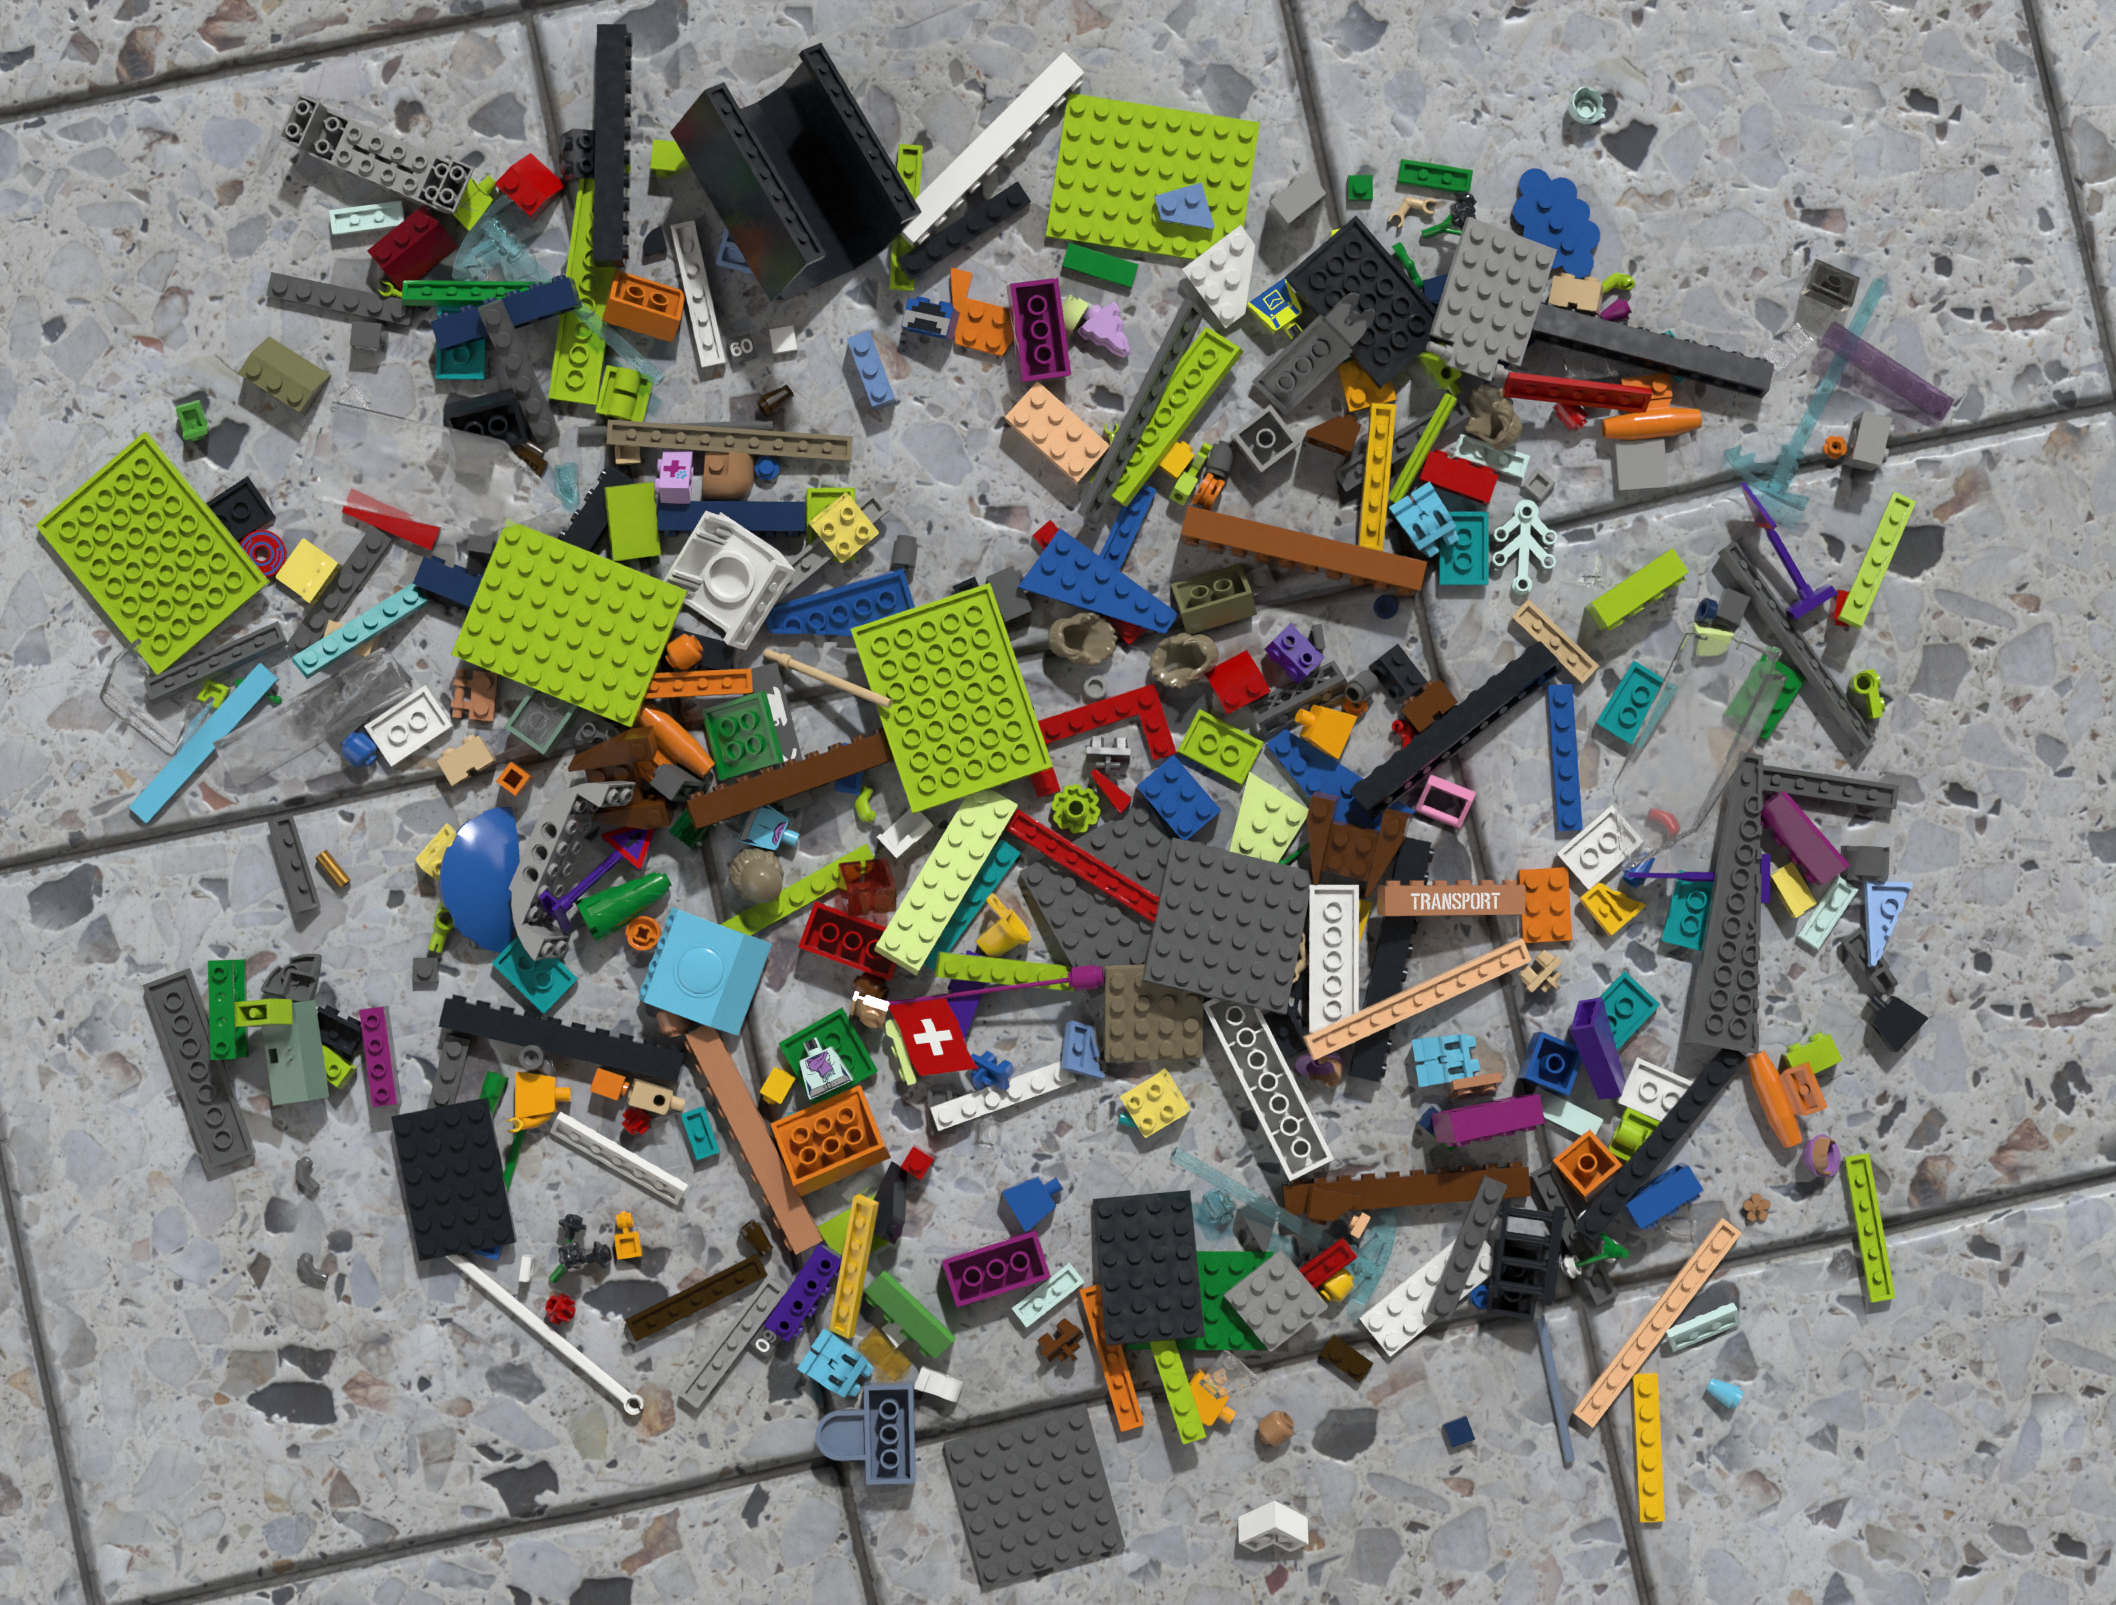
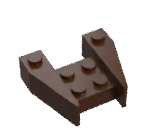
[568,726,675,830]
[1307,791,1411,897]

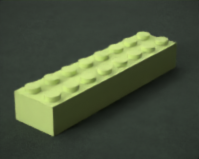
[874,789,1018,976]

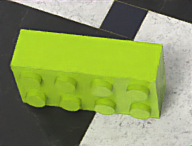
[1585,548,1689,631]

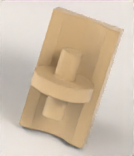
[1518,950,1563,993]

